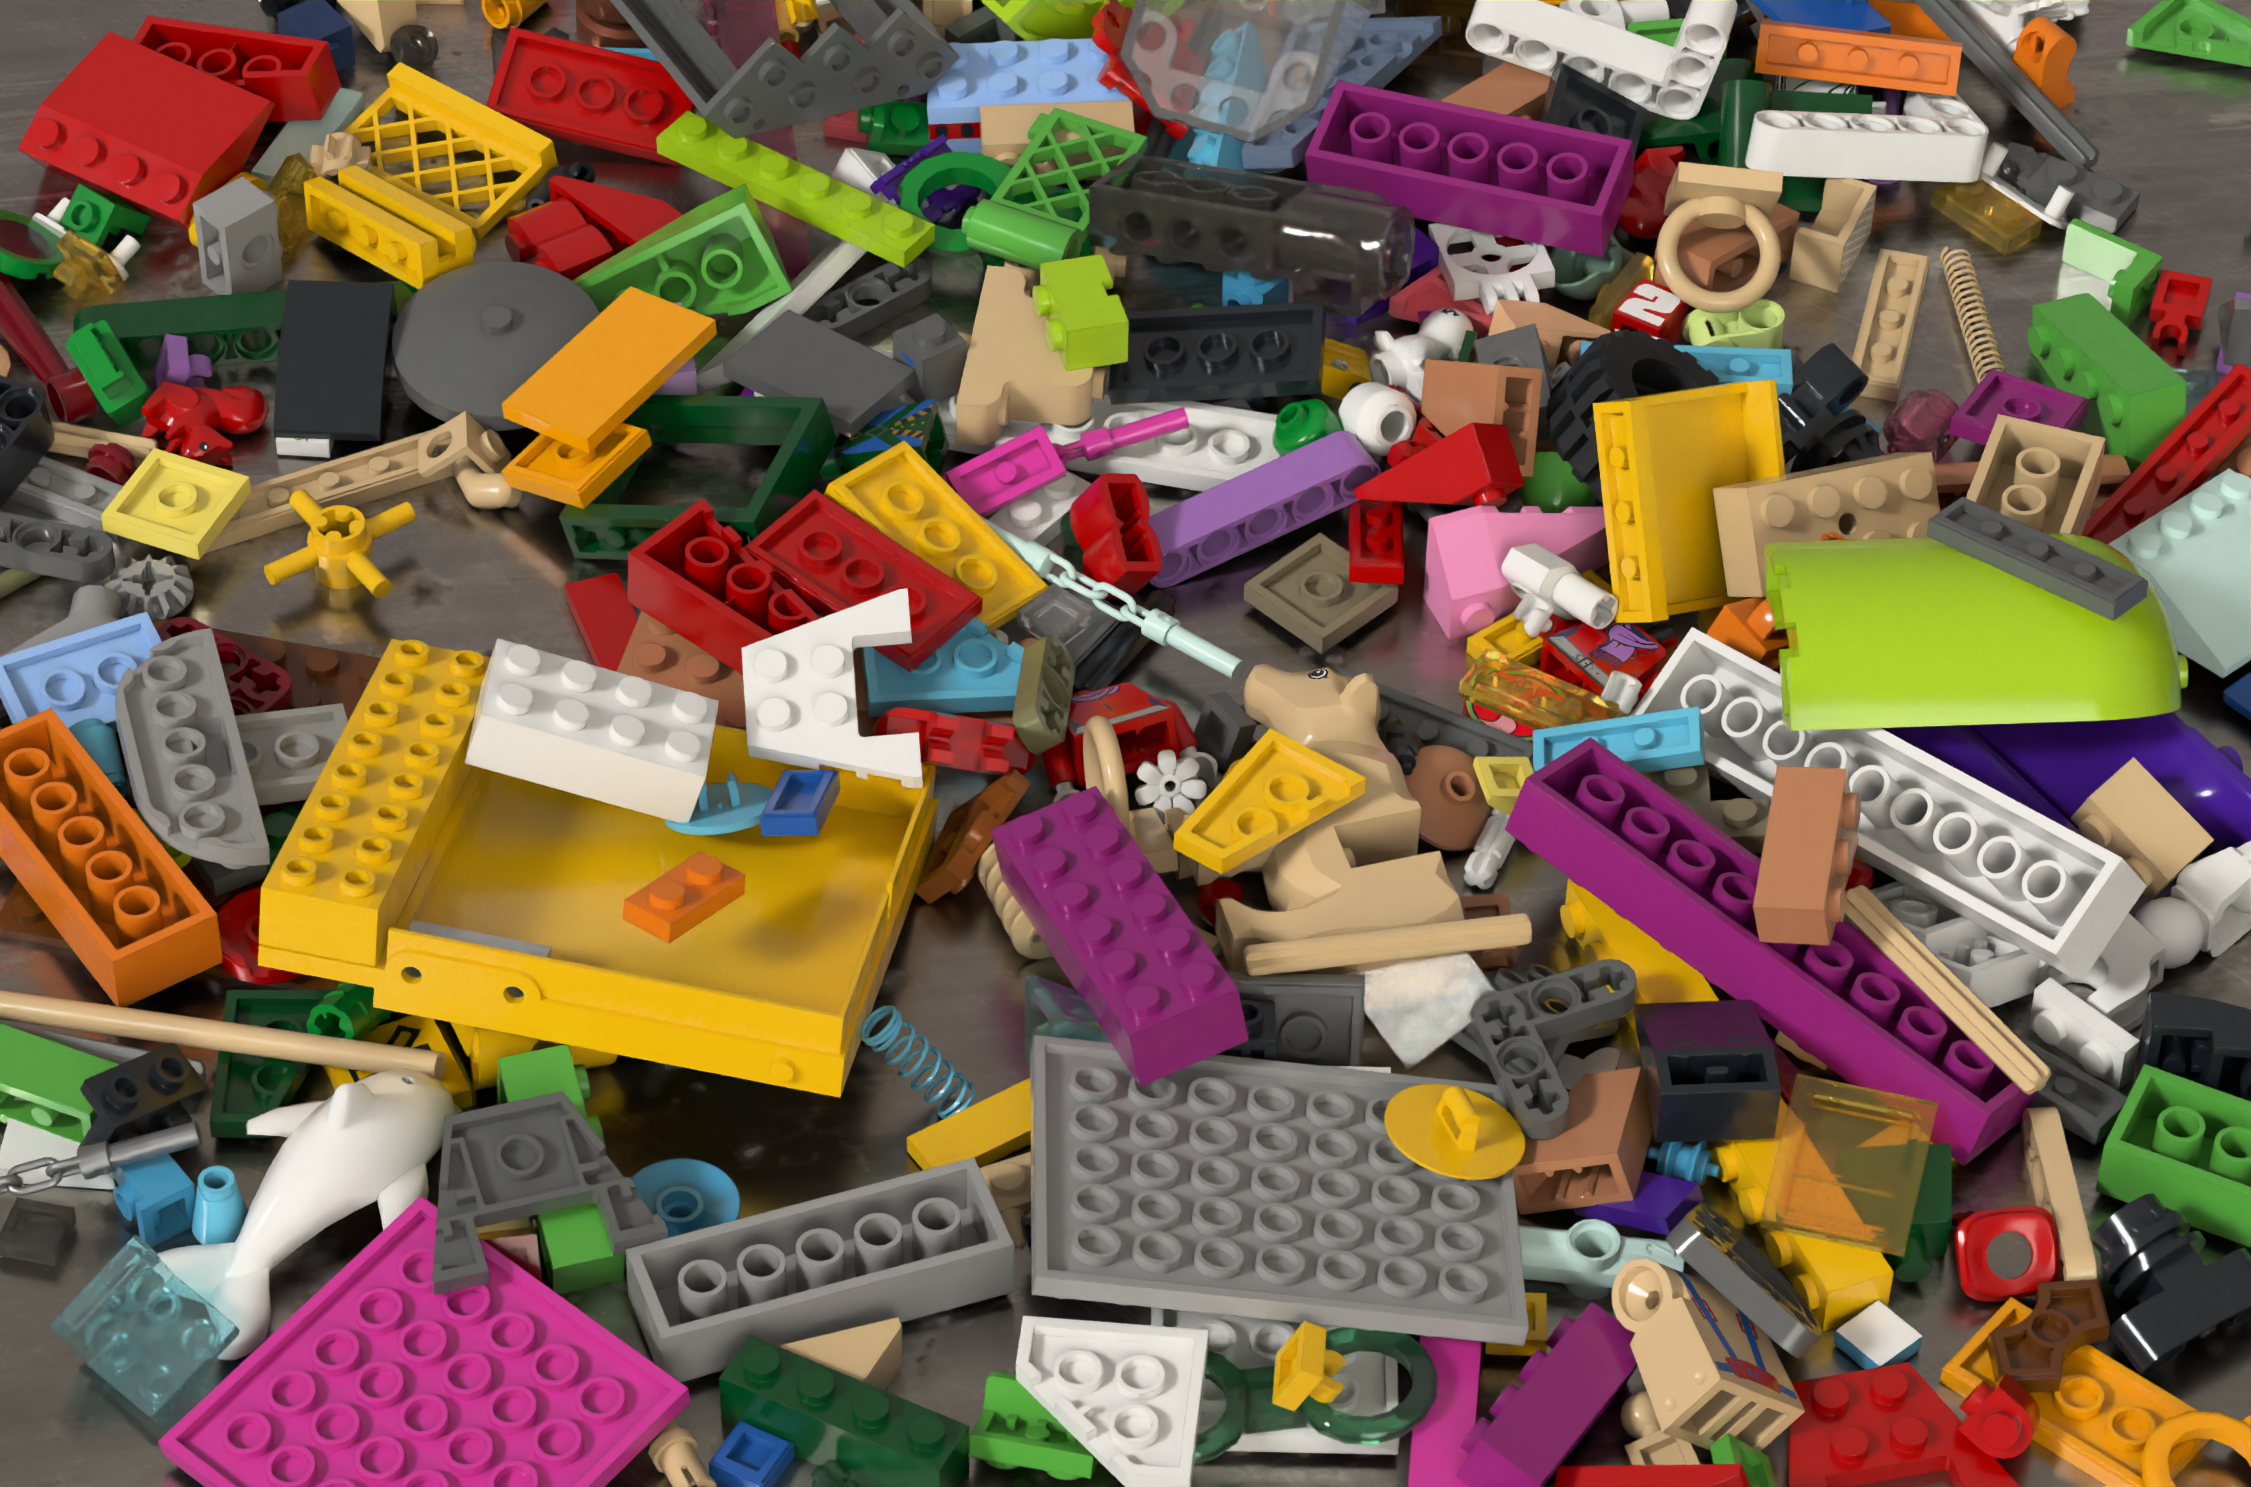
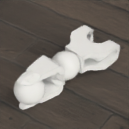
[2036,841,2251,1032]

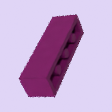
[1455,1302,1638,1487]

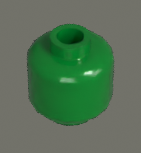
[1272,399,1344,456]

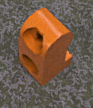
[2013,16,2077,109]

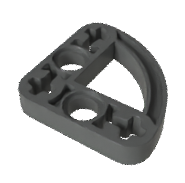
[1666,1202,1822,1358]

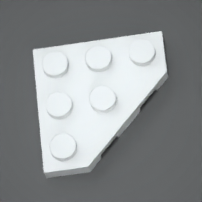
[1016,1316,1209,1487]

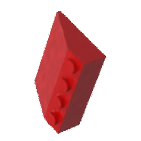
[18,32,275,233]

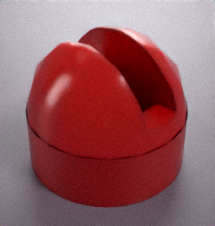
[1198,879,1244,927]

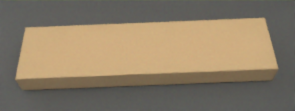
[1852,249,1931,402]

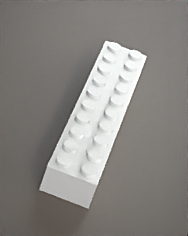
[1630,627,2147,982]

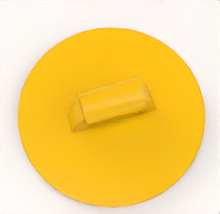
[1384,1084,1525,1180]

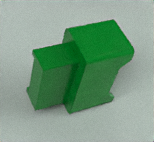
[65,320,153,429]

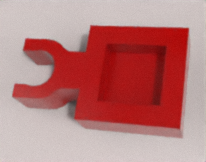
[2150,269,2213,356]

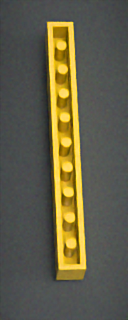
[1560,879,1894,1332]

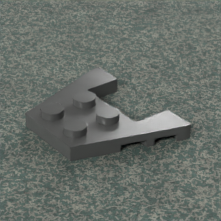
[432,1091,668,1295]

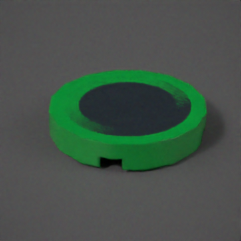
[0,210,67,280]

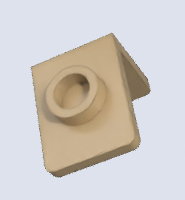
[418,411,511,478]

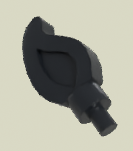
[1379,715,1421,776]

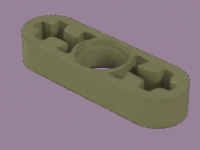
[1013,634,1075,755]

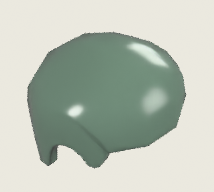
[1549,234,1623,301]

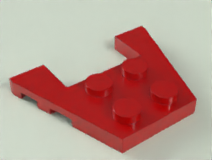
[1788,1362,2020,1487]

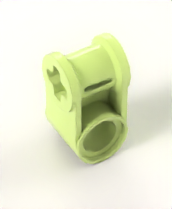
[1681,299,1785,349]

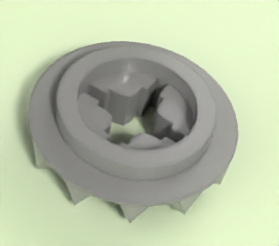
[105,553,194,620]

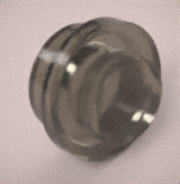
[390,25,438,73]

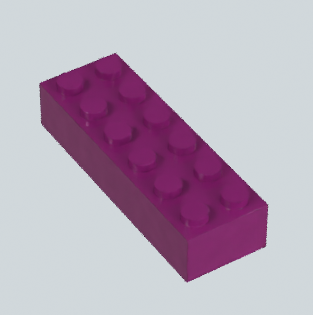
[1305,80,1634,257]
[991,786,1249,1087]

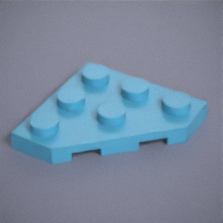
[860,617,1024,717]

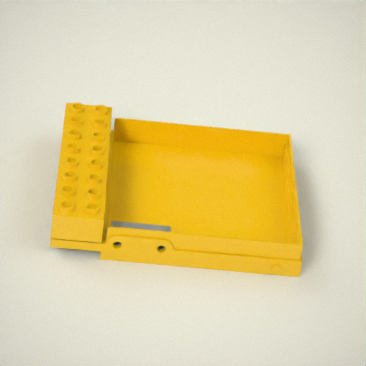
[258,639,939,1098]

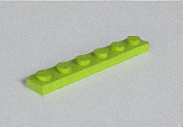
[656,111,935,268]

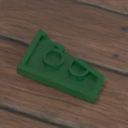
[209,990,335,1138]

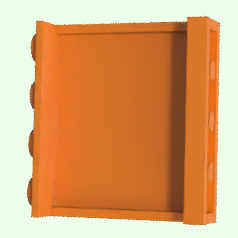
[1754,0,1964,96]

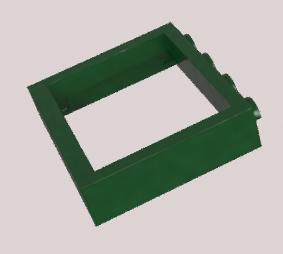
[559,394,837,560]

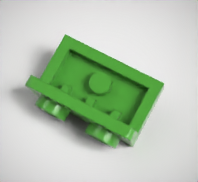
[968,1371,1098,1480]

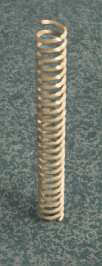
[1940,246,2006,384]

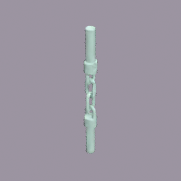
[979,515,1245,680]

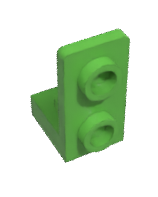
[2062,218,2163,327]

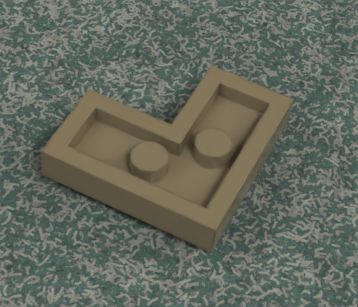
[1651,764,1769,853]

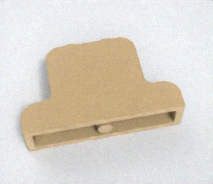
[956,265,1107,445]

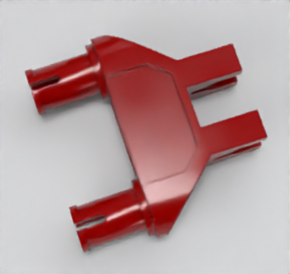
[872,707,1036,776]

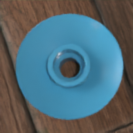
[631,1158,740,1238]

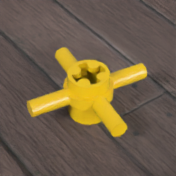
[264,489,416,598]

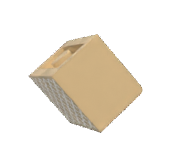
[1789,178,1877,293]

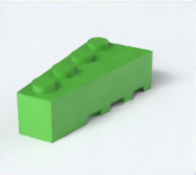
[2027,292,2187,474]
[497,1044,626,1295]

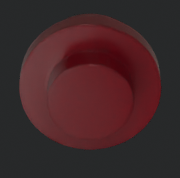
[86,443,137,486]

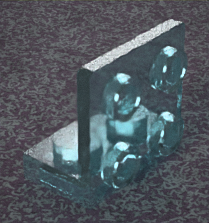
[49,1234,240,1421]

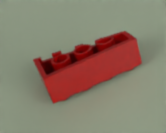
[627,498,820,675]

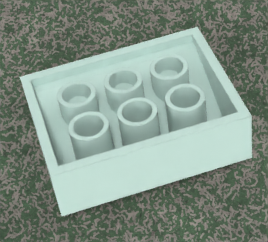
[2108,469,2251,678]

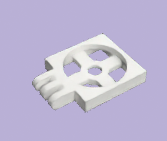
[1428,223,1555,315]

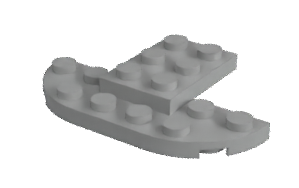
[116,628,348,869]

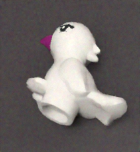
[1369,308,1473,403]

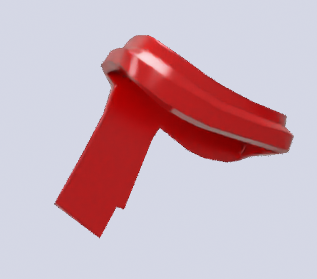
[1952,1205,2060,1301]

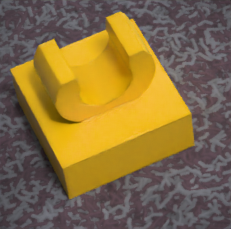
[1272,1321,1345,1411]

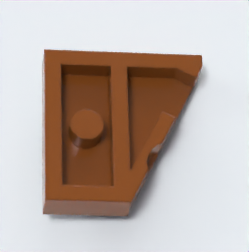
[915,769,1031,904]

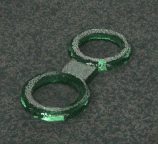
[1194,1327,1438,1465]

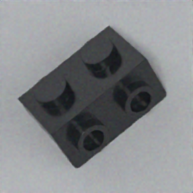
[78,1043,208,1148]

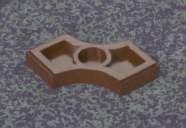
[1987,1279,2111,1393]

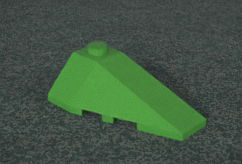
[572,183,792,316]

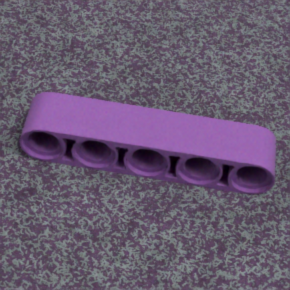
[1148,431,1382,588]

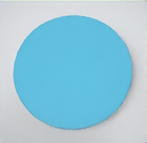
[664,772,773,835]

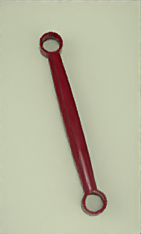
[0,271,97,424]

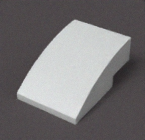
[1844,881,2039,1009]

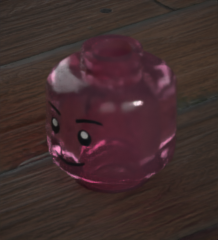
[1882,389,1959,464]

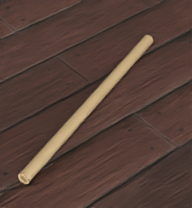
[0,990,445,1081]

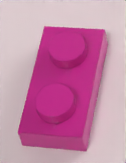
[945,425,1066,517]

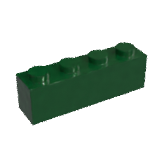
[719,1335,969,1487]

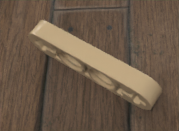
[2021,1107,2097,1281]

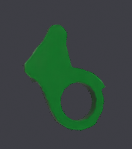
[899,152,1098,257]

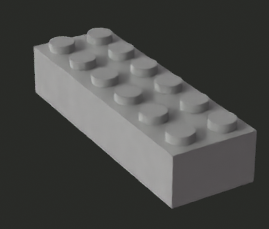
[625,1157,1014,1382]

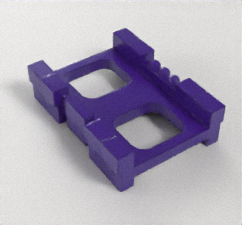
[869,134,982,225]

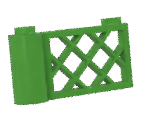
[961,108,1147,271]

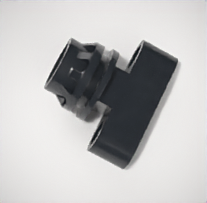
[1778,343,1886,473]
[2090,1193,2251,1377]

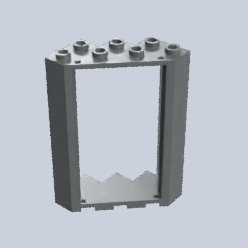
[610,0,960,139]

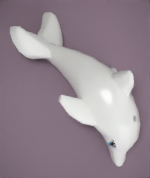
[130,1067,463,1360]

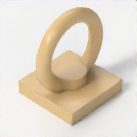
[1657,162,1783,313]
[1083,715,1179,873]

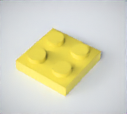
[101,448,251,560]

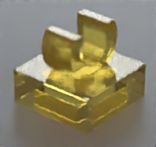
[53,229,123,301]

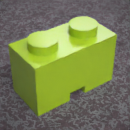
[1032,254,1129,372]

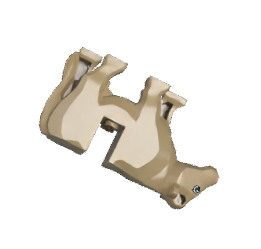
[1164,664,1471,1011]

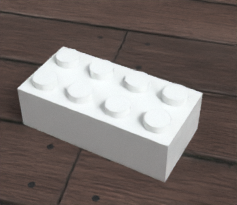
[464,638,719,823]

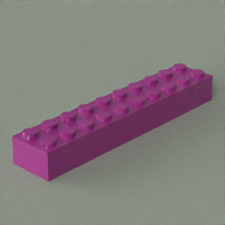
[1505,737,2050,1166]

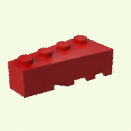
[132,16,341,122]

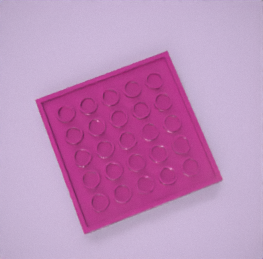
[158,1196,691,1487]

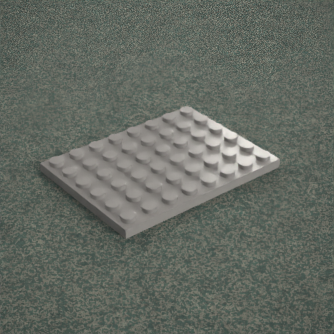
[1030,1035,1529,1346]

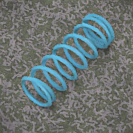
[860,1005,975,1119]

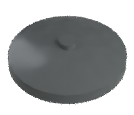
[392,261,600,431]

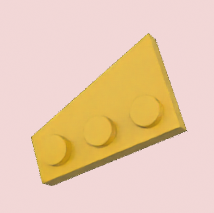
[1173,728,1367,875]

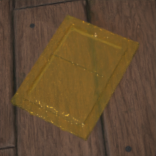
[1760,1074,1938,1257]

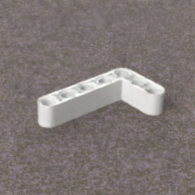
[1466,0,1738,120]
[1745,91,1989,183]

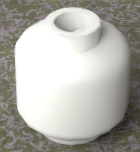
[1338,382,1417,456]

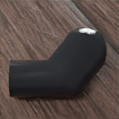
[526,161,596,210]

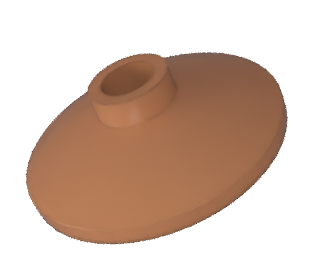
[1404,745,1493,851]

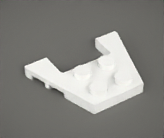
[741,588,923,789]

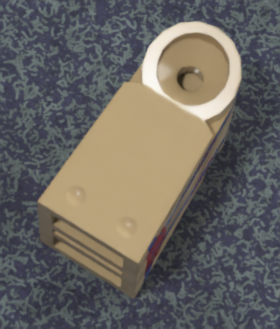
[1611,1258,1805,1451]

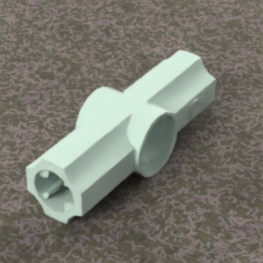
[1518,1219,1684,1300]

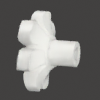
[1135,749,1207,822]

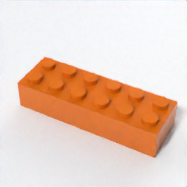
[0,708,222,1007]

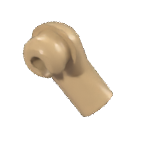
[452,457,524,509]

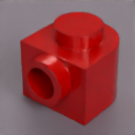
[1958,1373,2040,1459]

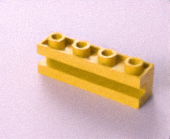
[303,165,476,290]

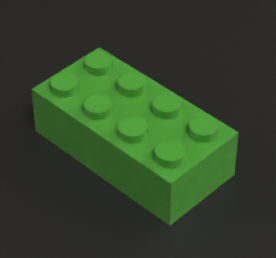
[2095,1064,2251,1247]

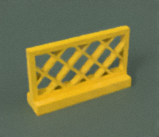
[343,62,559,240]

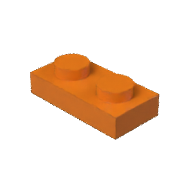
[623,851,746,943]

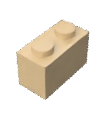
[2070,757,2214,901]

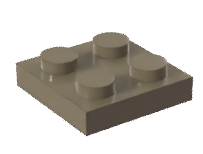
[1244,533,1398,654]

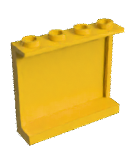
[1593,379,1785,623]

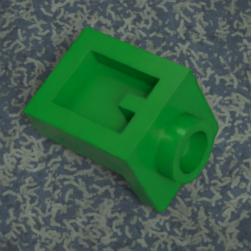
[857,101,929,156]
[59,184,151,249]

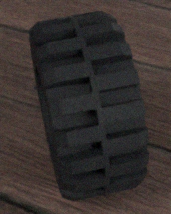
[1546,329,1720,503]

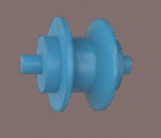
[1648,1141,1720,1185]

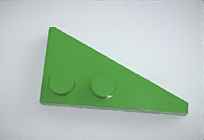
[2126,0,2251,67]

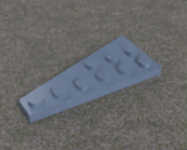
[1241,16,1443,173]

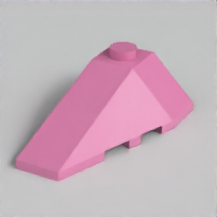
[1423,505,1609,640]

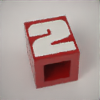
[1611,278,1688,345]

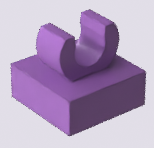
[153,334,212,392]

